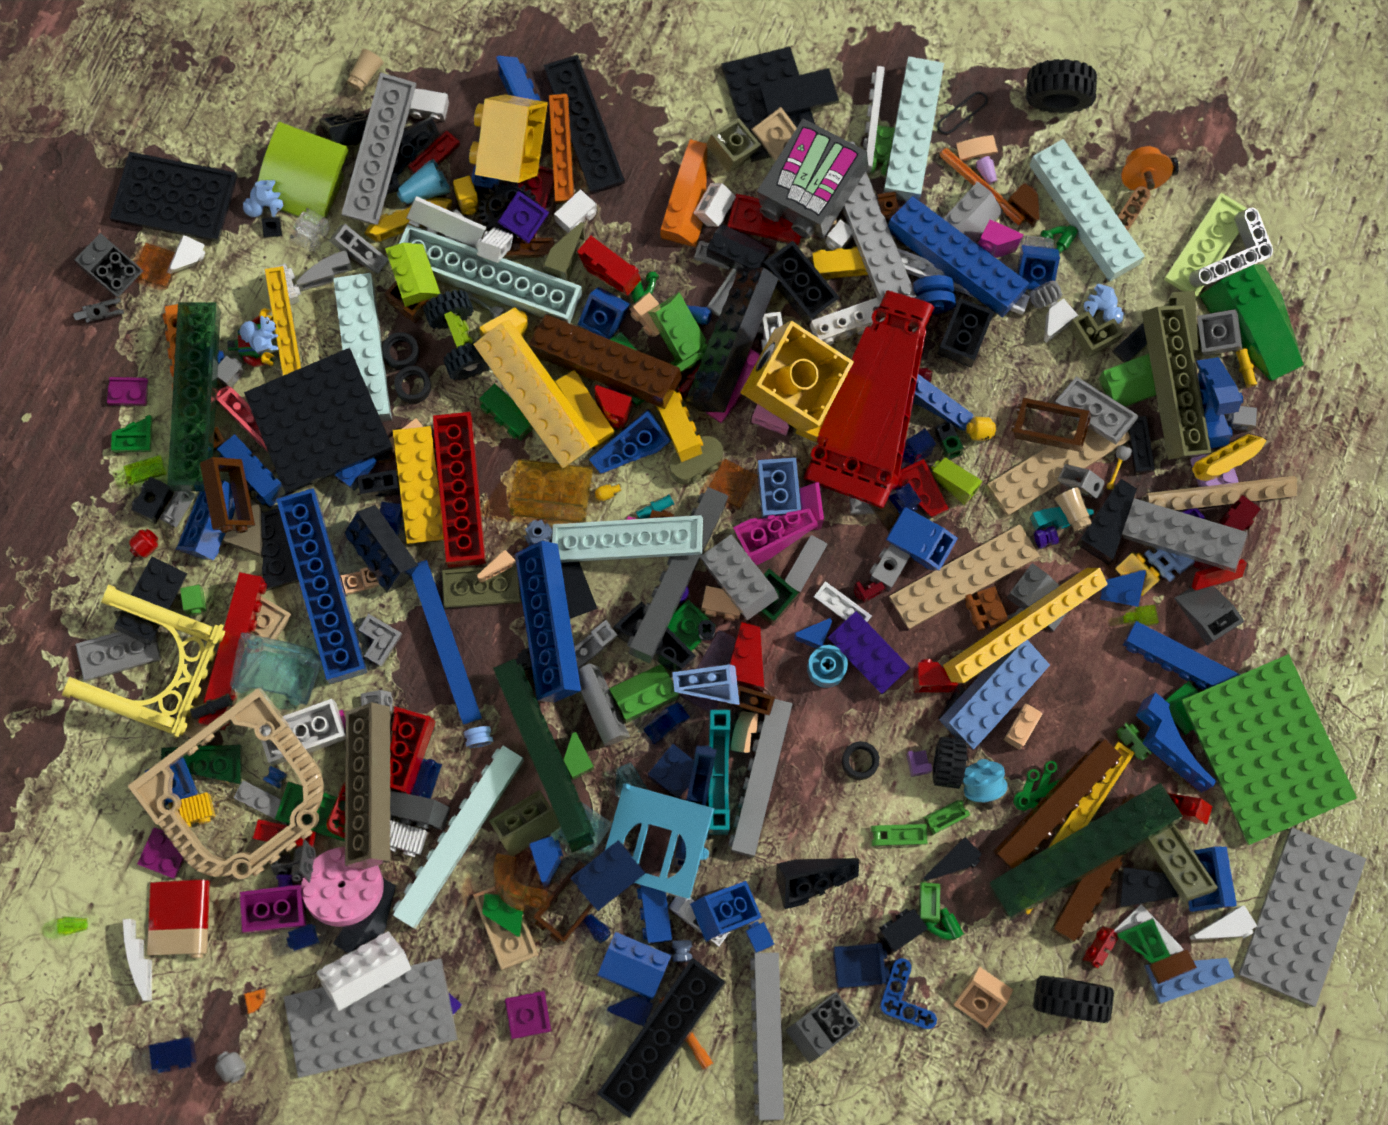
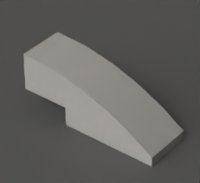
[297,250,352,292]

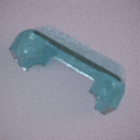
[230,633,322,705]

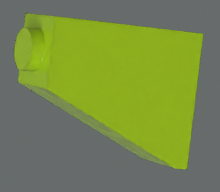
[931,457,983,505]

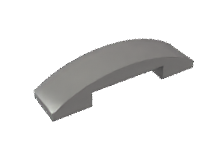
[574,620,618,669]

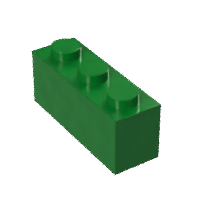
[479,383,534,441]

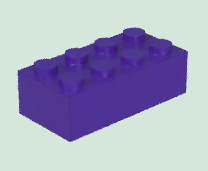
[828,611,910,694]

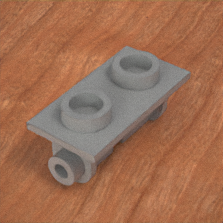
[159,486,196,527]

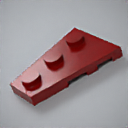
[899,459,949,518]

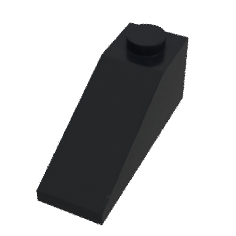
[921,837,982,882]

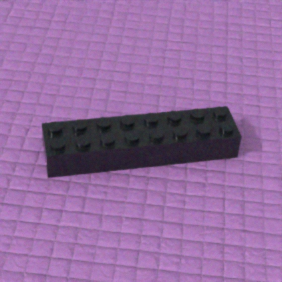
[685,267,779,413]
[597,957,727,1119]

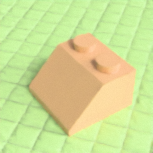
[954,967,1013,1028]

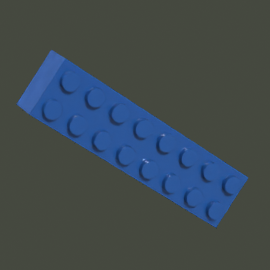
[888,196,1029,318]
[515,541,581,703]

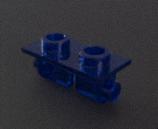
[411,758,442,799]

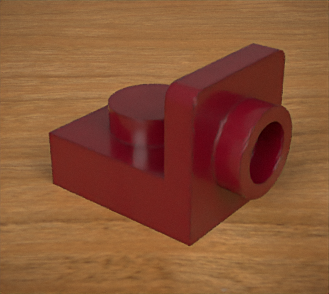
[853,581,885,603]

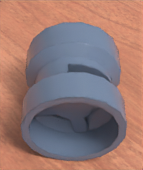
[672,940,692,962]

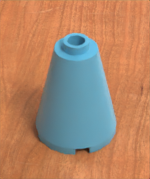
[397,159,451,204]

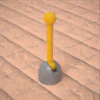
[1107,445,1132,490]

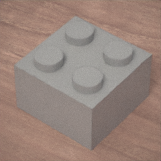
[1197,310,1242,356]

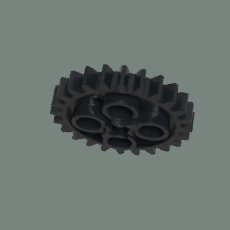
[479,181,538,239]

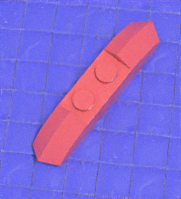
[214,386,269,453]

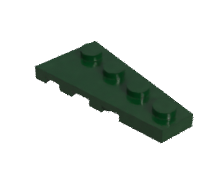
[161,745,242,785]

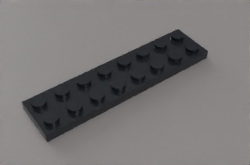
[544,54,625,194]

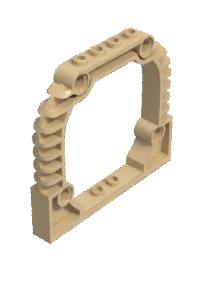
[128,688,324,879]

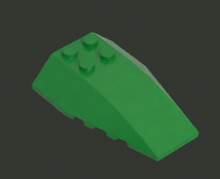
[1200,264,1304,382]

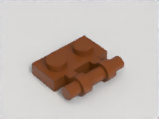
[965,586,1009,632]

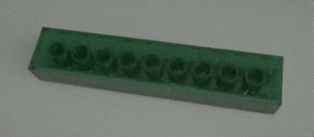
[167,302,221,492]
[493,659,595,853]
[989,783,1183,921]

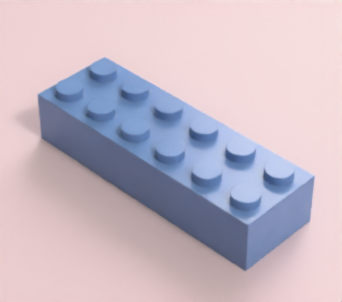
[939,640,1050,750]

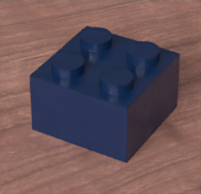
[648,744,694,799]

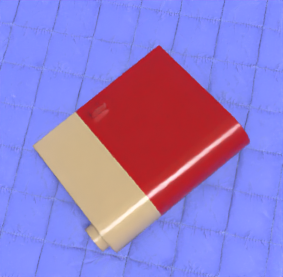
[147,880,210,959]

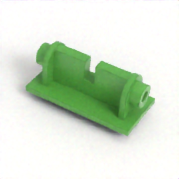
[1116,722,1153,761]

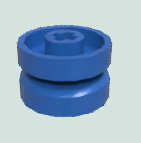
[913,275,956,315]

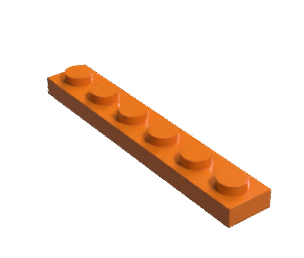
[549,94,574,203]

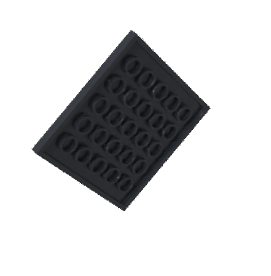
[244,347,393,494]

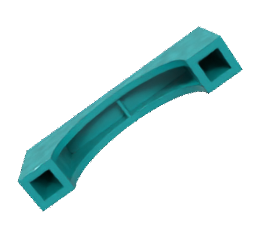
[708,710,730,835]

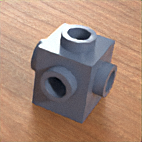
[524,519,553,546]

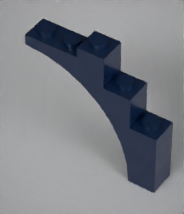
[673,745,717,867]

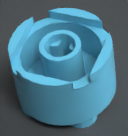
[807,645,848,688]

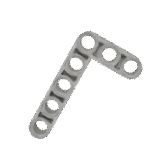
[1189,208,1273,287]

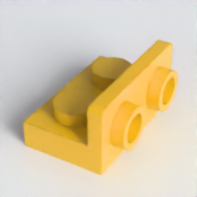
[1115,552,1160,596]

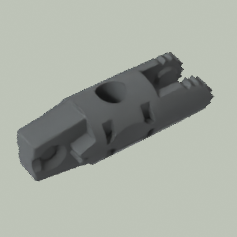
[73,297,124,323]

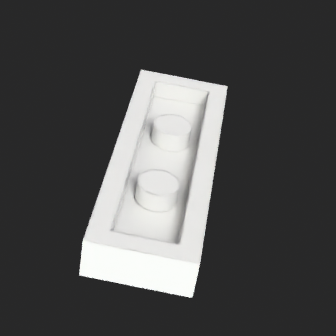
[814,581,872,622]

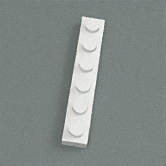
[863,66,885,174]

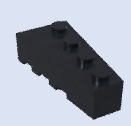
[1076,479,1137,565]

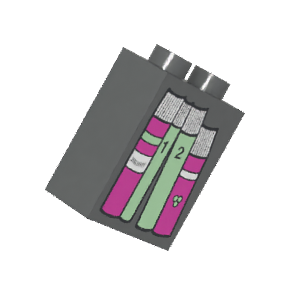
[757,119,869,239]

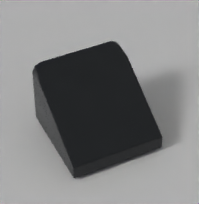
[261,216,282,237]

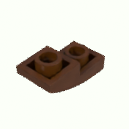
[1149,949,1197,985]

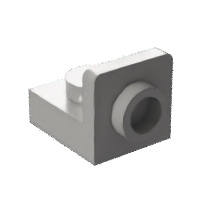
[361,690,393,711]

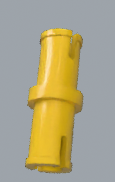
[1236,349,1257,388]

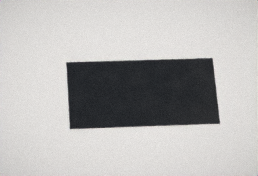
[561,561,598,619]

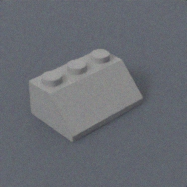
[944,181,1003,243]

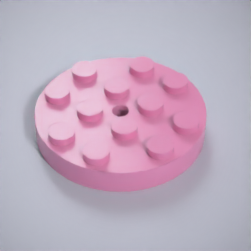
[301,847,384,926]

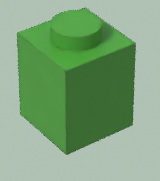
[180,585,207,616]

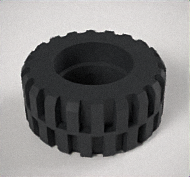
[1026,59,1097,114]
[1033,975,1115,1023]

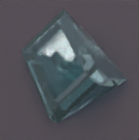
[615,762,648,797]

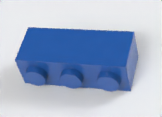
[637,885,672,944]

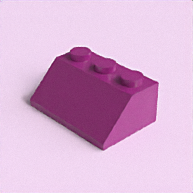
[240,885,307,934]

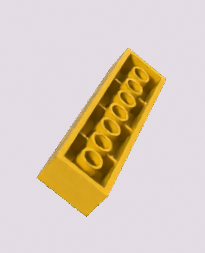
[473,319,598,468]

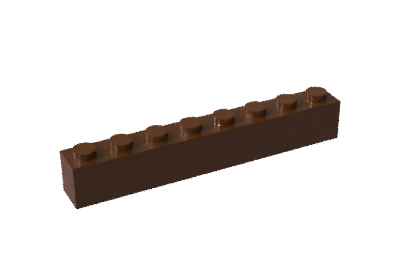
[993,738,1122,870]
[1050,793,1151,943]

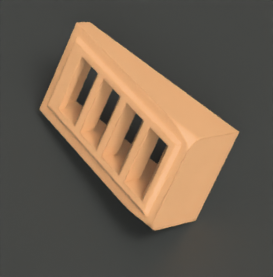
[477,550,516,583]

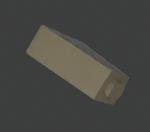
[223,499,263,558]

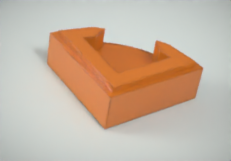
[244,989,266,1014]

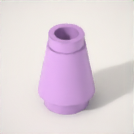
[976,156,997,185]

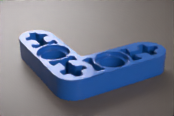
[880,958,937,1029]

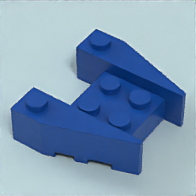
[1196,357,1243,448]

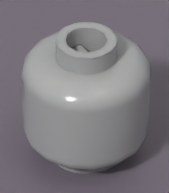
[215,1051,246,1083]

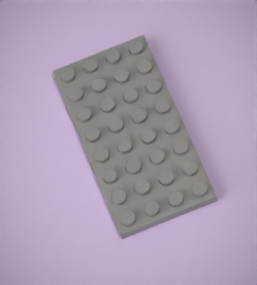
[1238,827,1367,1007]
[284,959,458,1078]

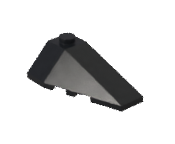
[319,111,370,146]
[333,878,396,953]

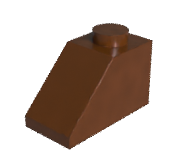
[1008,182,1040,228]
[732,686,776,716]

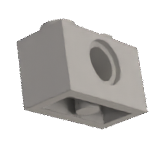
[869,544,911,592]

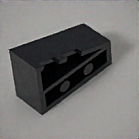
[1115,867,1180,909]

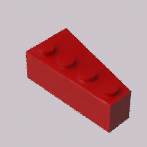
[390,706,436,795]

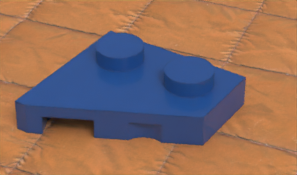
[1100,570,1146,607]

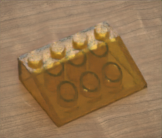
[510,459,593,523]

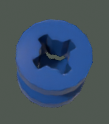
[263,766,288,789]

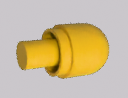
[595,484,622,501]

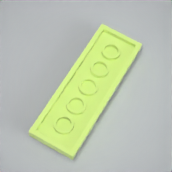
[1164,193,1248,299]

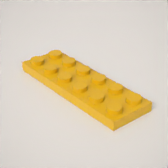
[393,426,444,544]

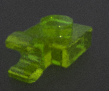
[1123,605,1159,626]

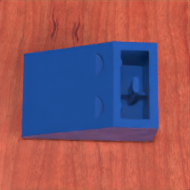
[886,507,958,571]

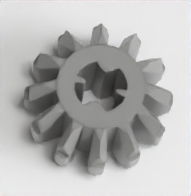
[1029,281,1062,308]

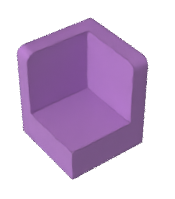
[906,750,933,777]

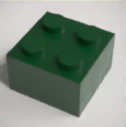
[757,569,799,626]

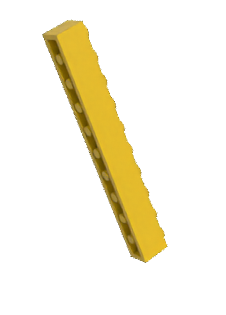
[943,568,1108,683]

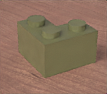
[1068,311,1124,358]

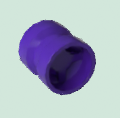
[1034,526,1059,549]

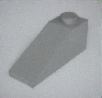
[329,224,389,274]

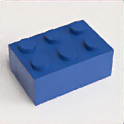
[690,881,762,941]

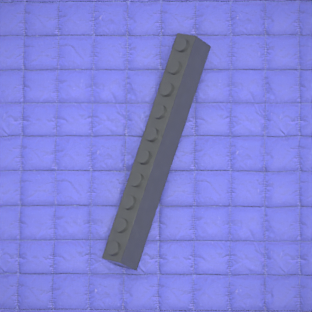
[627,487,729,663]

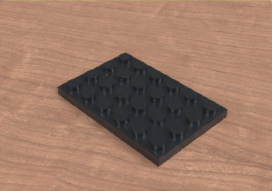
[721,46,816,162]
[110,152,238,242]

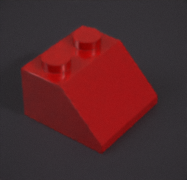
[595,385,632,429]
[913,659,958,693]

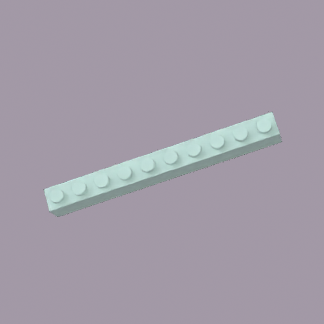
[393,746,524,929]

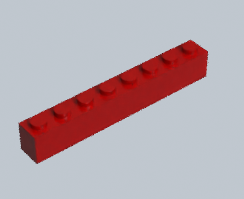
[198,572,267,731]

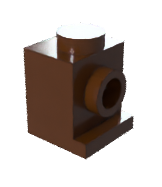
[877,191,899,222]

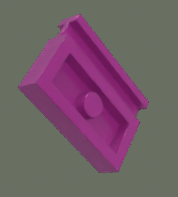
[107,377,149,406]

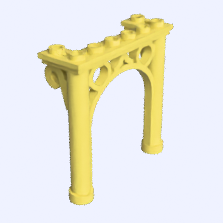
[62,584,225,738]

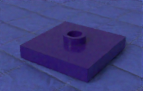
[498,191,549,243]

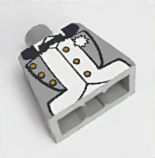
[1057,464,1104,498]

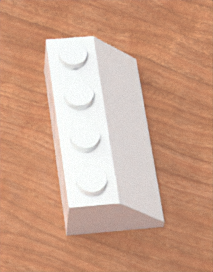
[407,196,486,248]

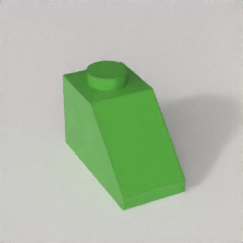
[562,732,594,780]

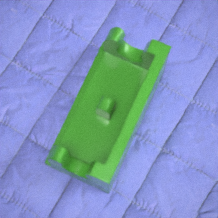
[924,800,970,835]

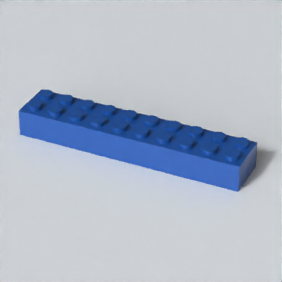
[276,488,367,684]

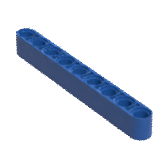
[411,560,482,725]

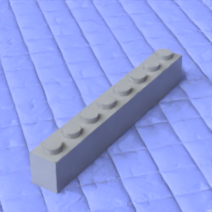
[728,699,793,858]
[750,953,784,1120]

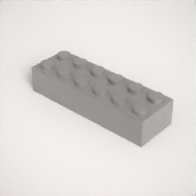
[1122,498,1247,573]

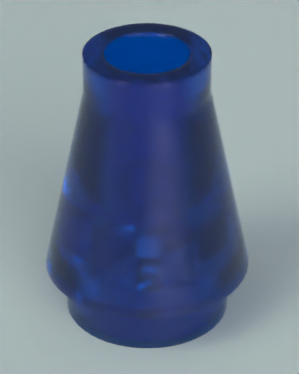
[583,913,612,944]

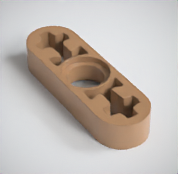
[1118,187,1150,231]

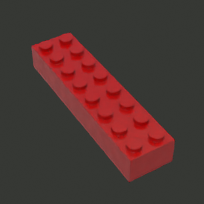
[433,412,486,568]

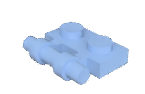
[1144,548,1195,582]

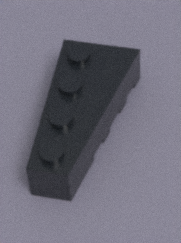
[613,601,696,672]

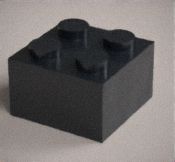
[877,908,928,954]

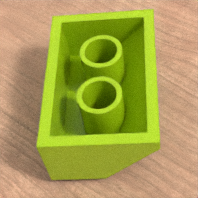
[385,243,440,307]

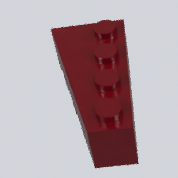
[1193,495,1261,571]

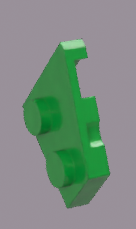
[111,415,153,453]
[482,894,525,937]
[1117,918,1171,964]

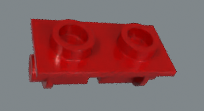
[1082,926,1118,969]

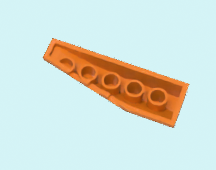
[661,139,707,247]

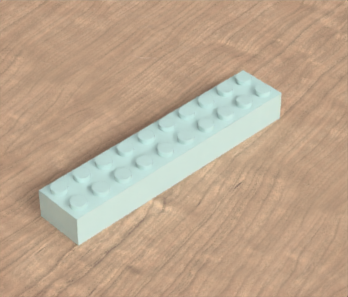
[399,224,582,323]

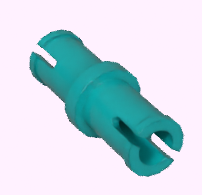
[636,494,675,519]

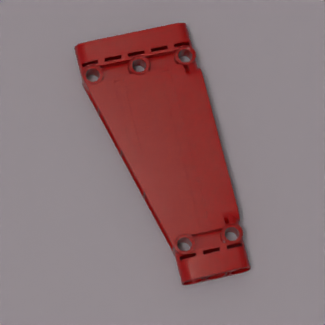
[803,290,934,508]

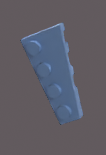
[1144,958,1235,1004]

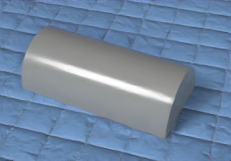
[578,663,630,746]

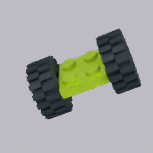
[423,290,489,380]

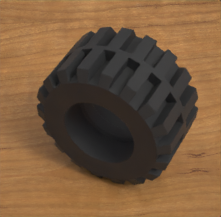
[933,737,967,789]

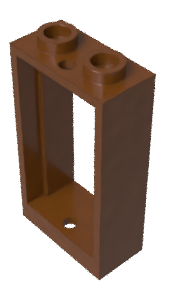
[1012,398,1091,452]
[200,457,255,533]
[533,860,594,944]

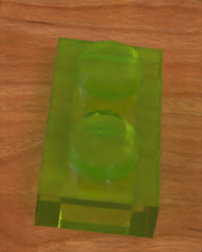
[123,455,167,485]

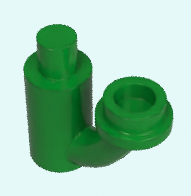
[1040,225,1079,254]
[631,271,659,304]
[925,907,964,941]

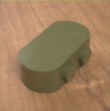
[669,436,723,485]

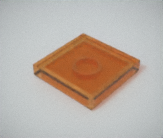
[137,243,175,289]
[709,459,758,509]

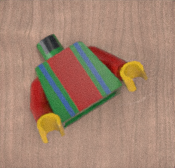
[227,308,275,368]

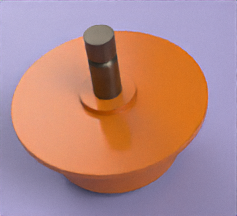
[1121,146,1173,191]

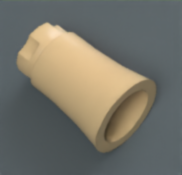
[347,49,384,92]
[1055,487,1092,532]

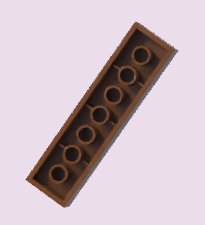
[528,314,681,409]

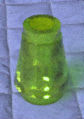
[57,916,88,936]

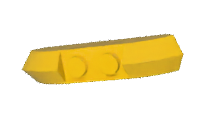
[364,197,452,242]
[1192,434,1266,481]

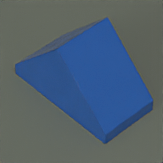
[794,618,832,649]

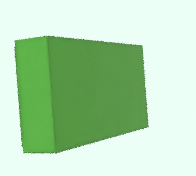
[919,882,940,923]

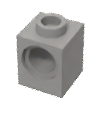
[212,356,244,388]
[1226,406,1257,432]

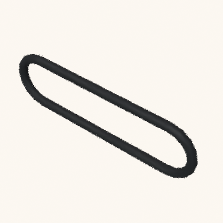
[937,91,988,135]

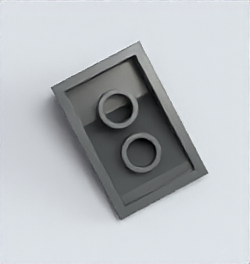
[1007,563,1068,632]

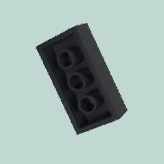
[762,241,840,326]
[344,505,418,593]
[114,556,187,646]

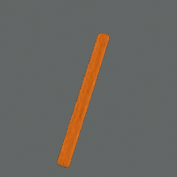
[940,148,1025,225]

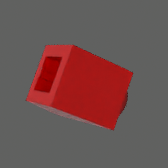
[1162,793,1213,825]

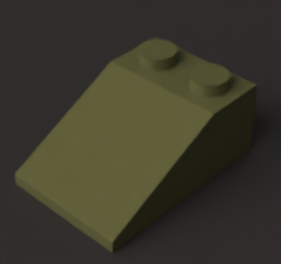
[542,222,585,282]

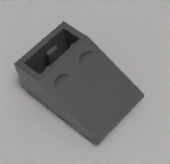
[74,233,143,298]
[1174,586,1244,646]
[785,992,860,1064]

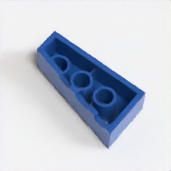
[217,434,286,508]

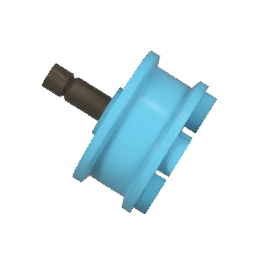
[963,759,1008,810]

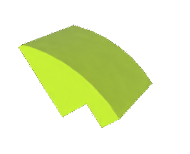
[258,121,349,225]

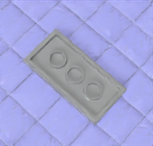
[1054,376,1138,445]
[75,632,162,682]

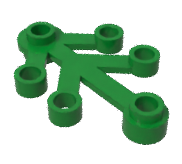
[1013,761,1071,811]

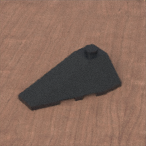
[392,117,440,176]
[776,858,859,909]

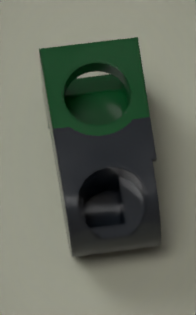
[934,422,964,460]

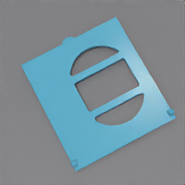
[605,783,714,899]

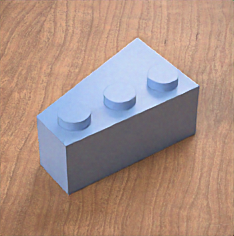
[672,665,740,705]

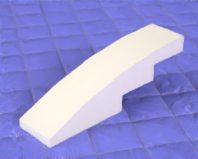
[123,919,152,1001]

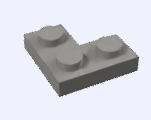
[358,614,402,667]

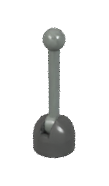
[467,292,506,319]

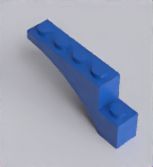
[913,374,974,431]
[1136,692,1216,793]

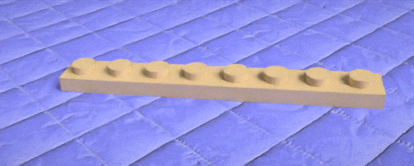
[1147,476,1297,510]

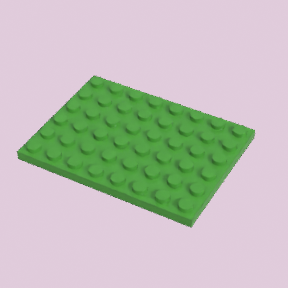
[1181,654,1357,845]

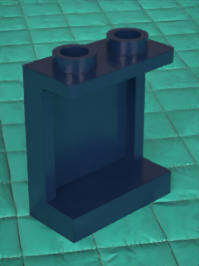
[832,942,889,989]

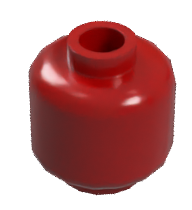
[129,529,158,558]

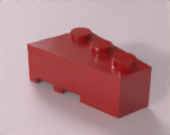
[577,235,641,296]
[730,622,764,692]

